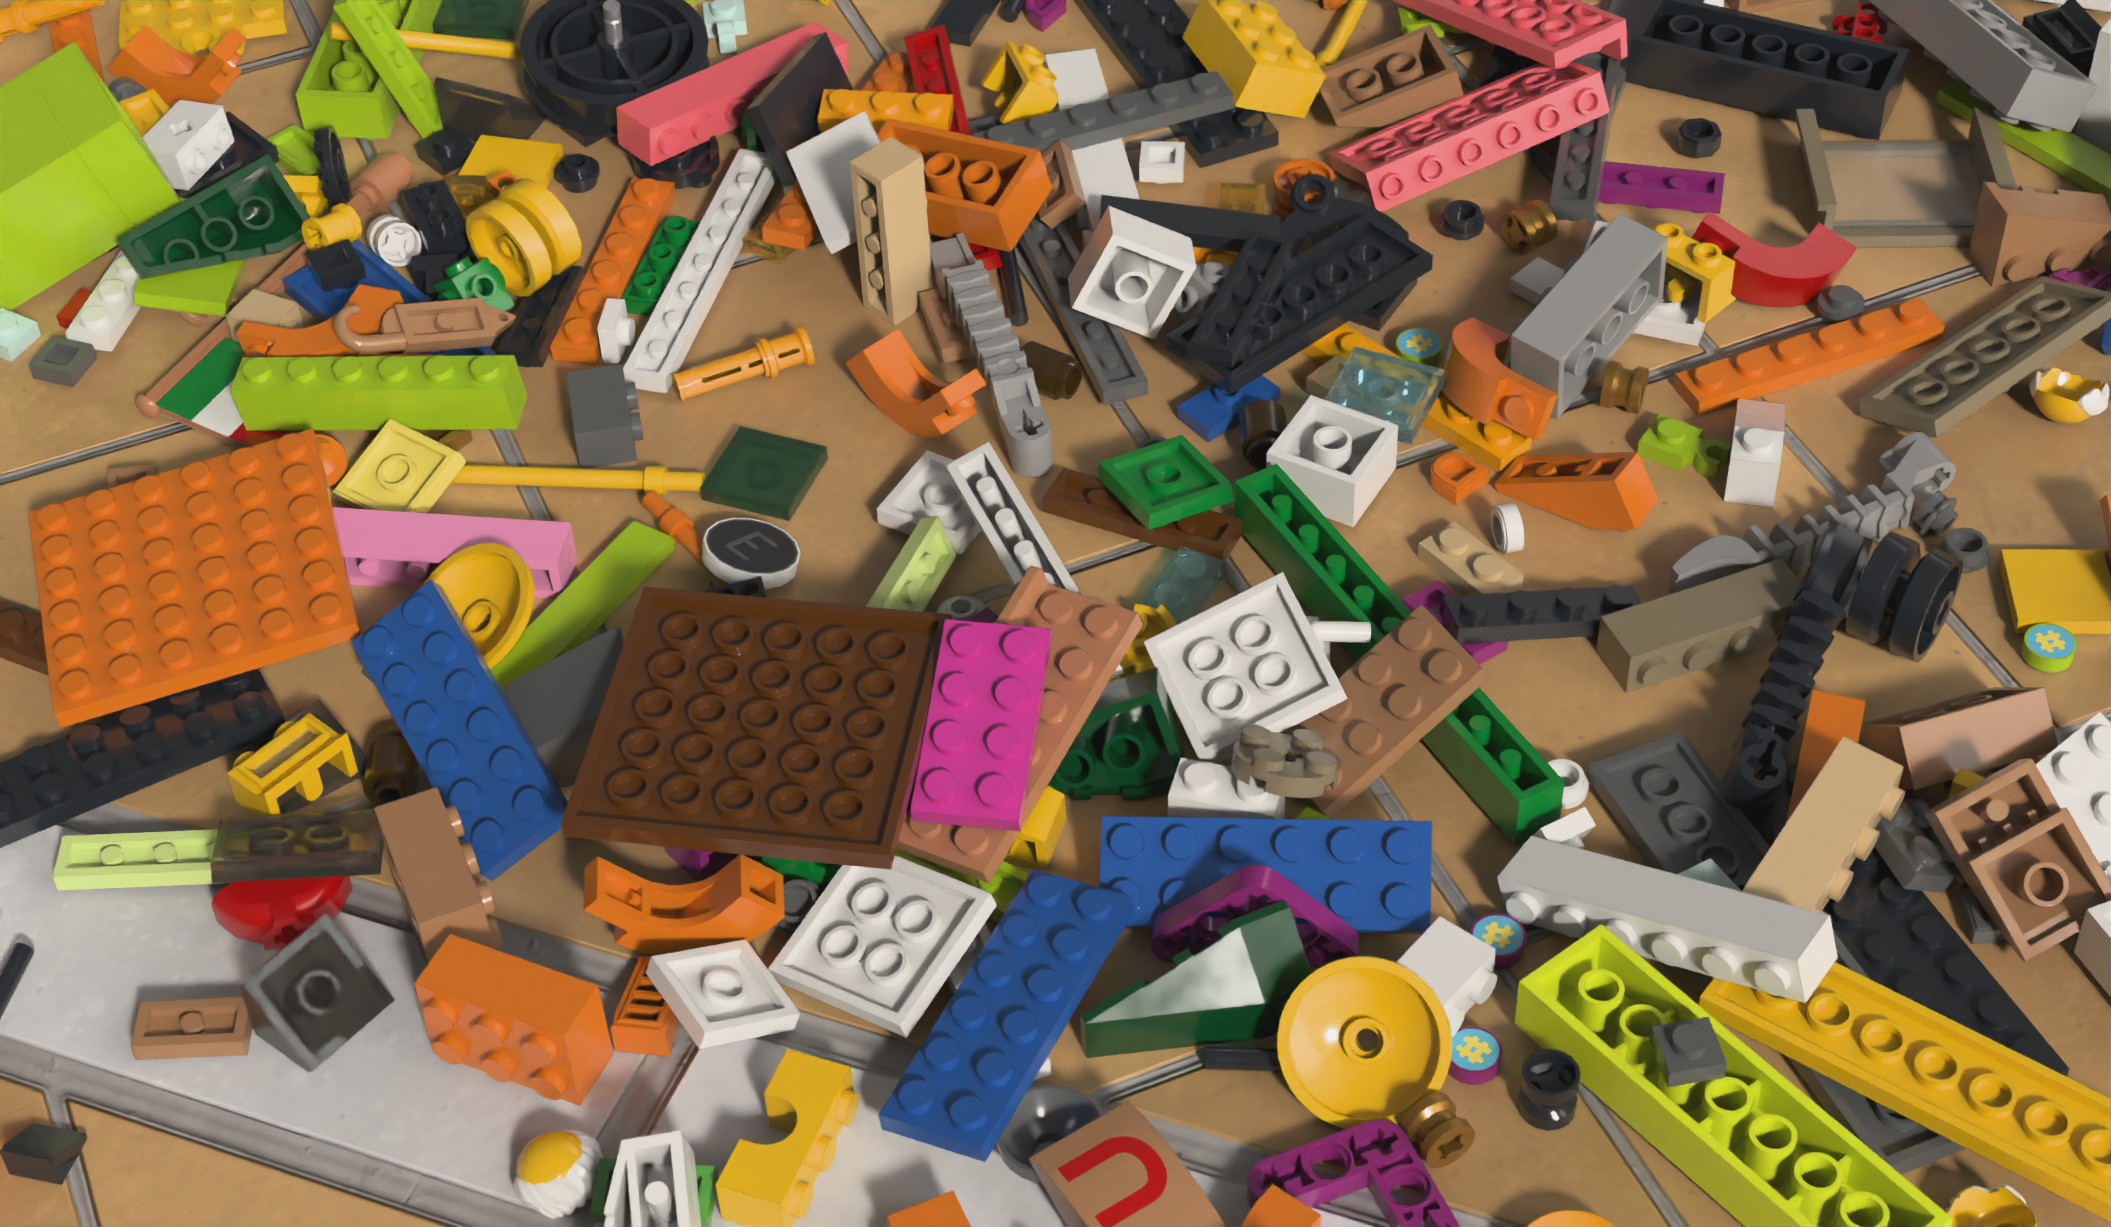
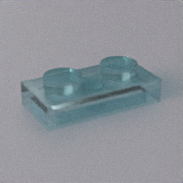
[1138,546,1225,625]

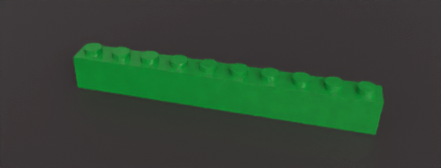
[1234,464,1564,845]

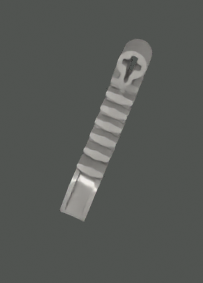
[930,232,1054,477]
[1668,432,1956,595]

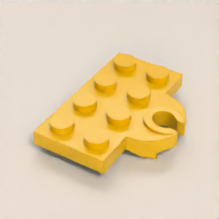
[118,0,287,56]

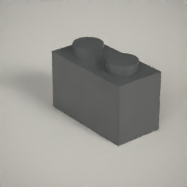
[566,364,644,469]

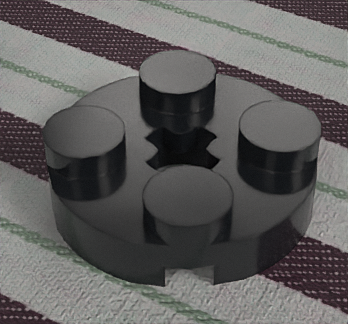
[632,135,720,189]

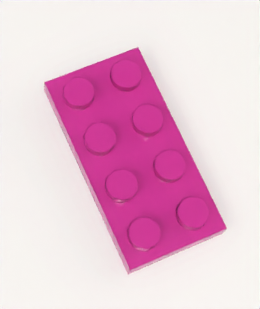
[910,619,1052,831]

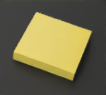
[333,419,466,513]

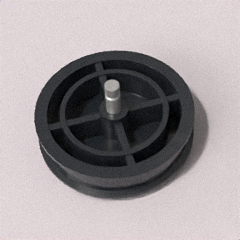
[520,0,710,137]

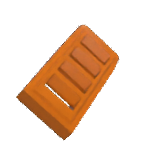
[610,956,680,1057]

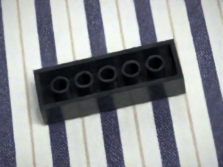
[1627,0,1909,140]

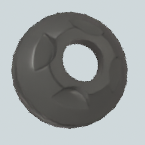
[997,1085,1100,1183]

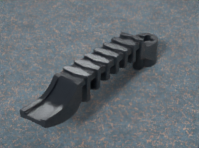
[1722,520,1873,811]

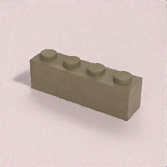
[1596,559,1801,693]

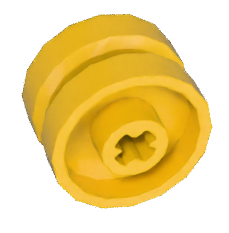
[466,178,582,297]

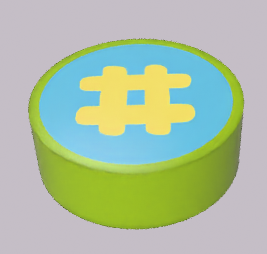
[1395,328,1443,371]
[2021,623,2077,673]

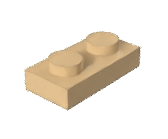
[1417,521,1523,595]

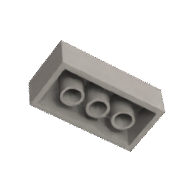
[1508,213,1668,420]

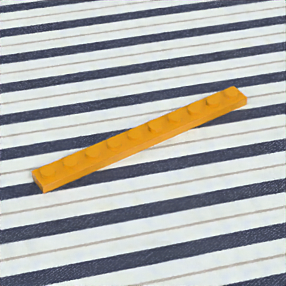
[1193,247,1532,473]

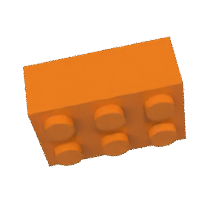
[414,934,613,1106]

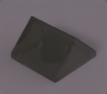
[434,77,547,142]
[239,913,395,1073]

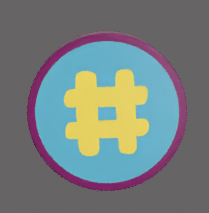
[1470,913,1526,969]
[1448,1027,1502,1085]

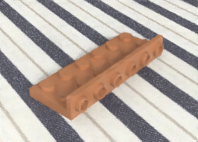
[897,566,1143,883]

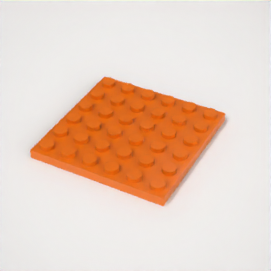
[28,428,362,728]

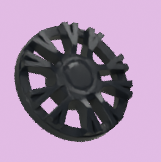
[314,125,350,208]

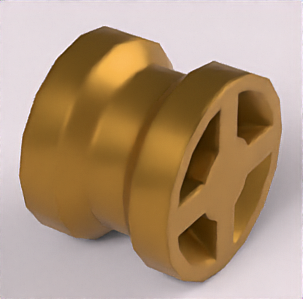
[1500,199,1558,255]
[1600,360,1649,414]
[1401,1092,1476,1168]

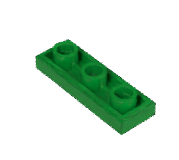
[620,216,701,317]

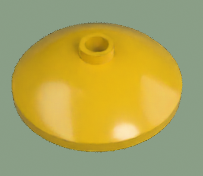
[422,543,535,670]
[1277,956,1452,1129]

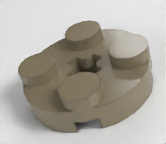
[1231,726,1341,798]

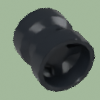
[1518,1049,1581,1131]

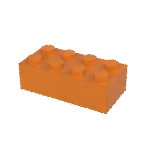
[877,118,1052,252]

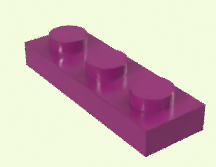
[1599,161,1725,214]

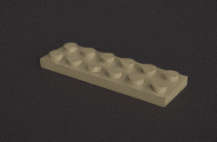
[1858,276,2111,438]

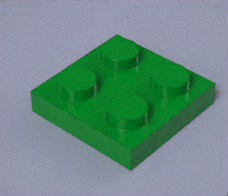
[1098,435,1234,530]

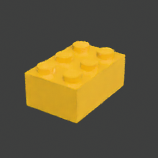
[1182,0,1326,119]

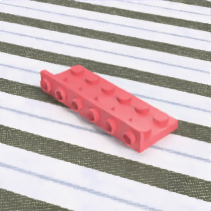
[1391,0,1628,69]
[1328,61,1610,212]

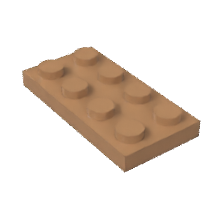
[1280,604,1490,819]

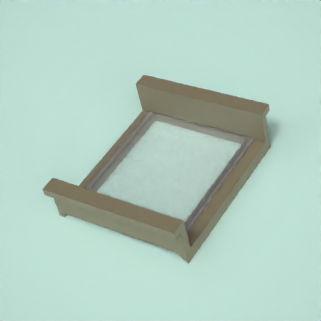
[1795,107,2017,248]

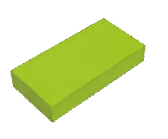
[267,124,349,181]

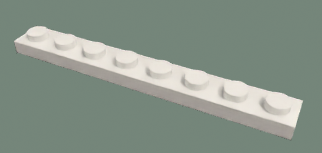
[623,149,778,393]

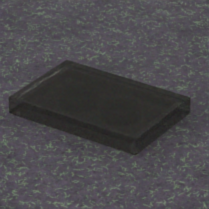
[210,810,384,883]

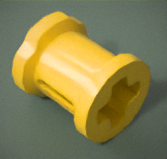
[301,203,363,251]

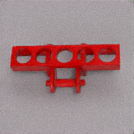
[1832,0,1888,44]

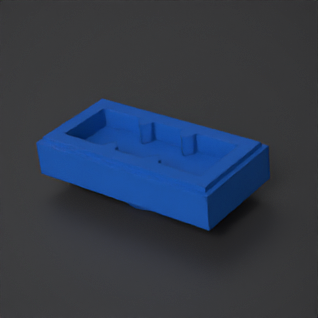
[1177,375,1280,442]

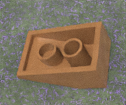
[1319,24,1464,127]

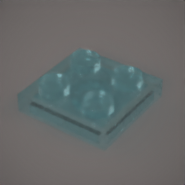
[1324,347,1445,444]

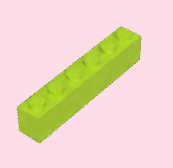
[230,355,528,431]

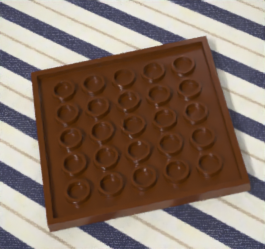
[561,587,952,870]

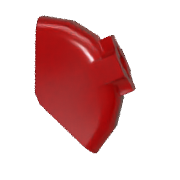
[212,858,352,956]

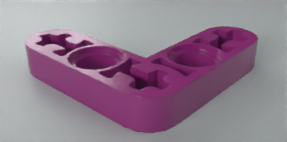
[1151,865,1360,970]
[1247,1119,1459,1227]

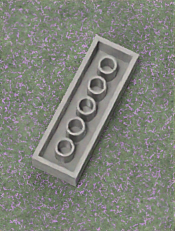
[1869,0,2097,132]

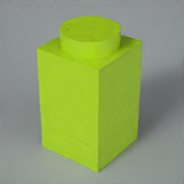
[0,41,181,311]

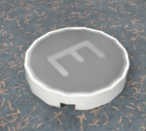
[702,518,801,590]

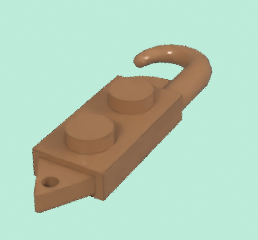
[334,297,516,354]

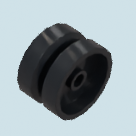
[1846,531,1963,662]

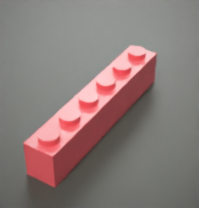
[616,22,848,166]

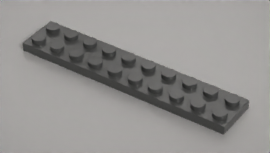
[1587,731,1967,1174]

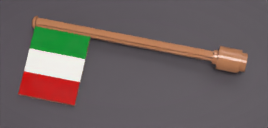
[135,151,414,449]

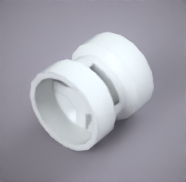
[366,215,422,266]

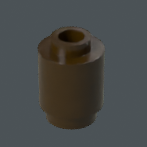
[1019,341,1083,400]
[1238,399,1287,470]
[363,730,420,806]

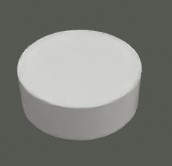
[1490,502,1524,554]

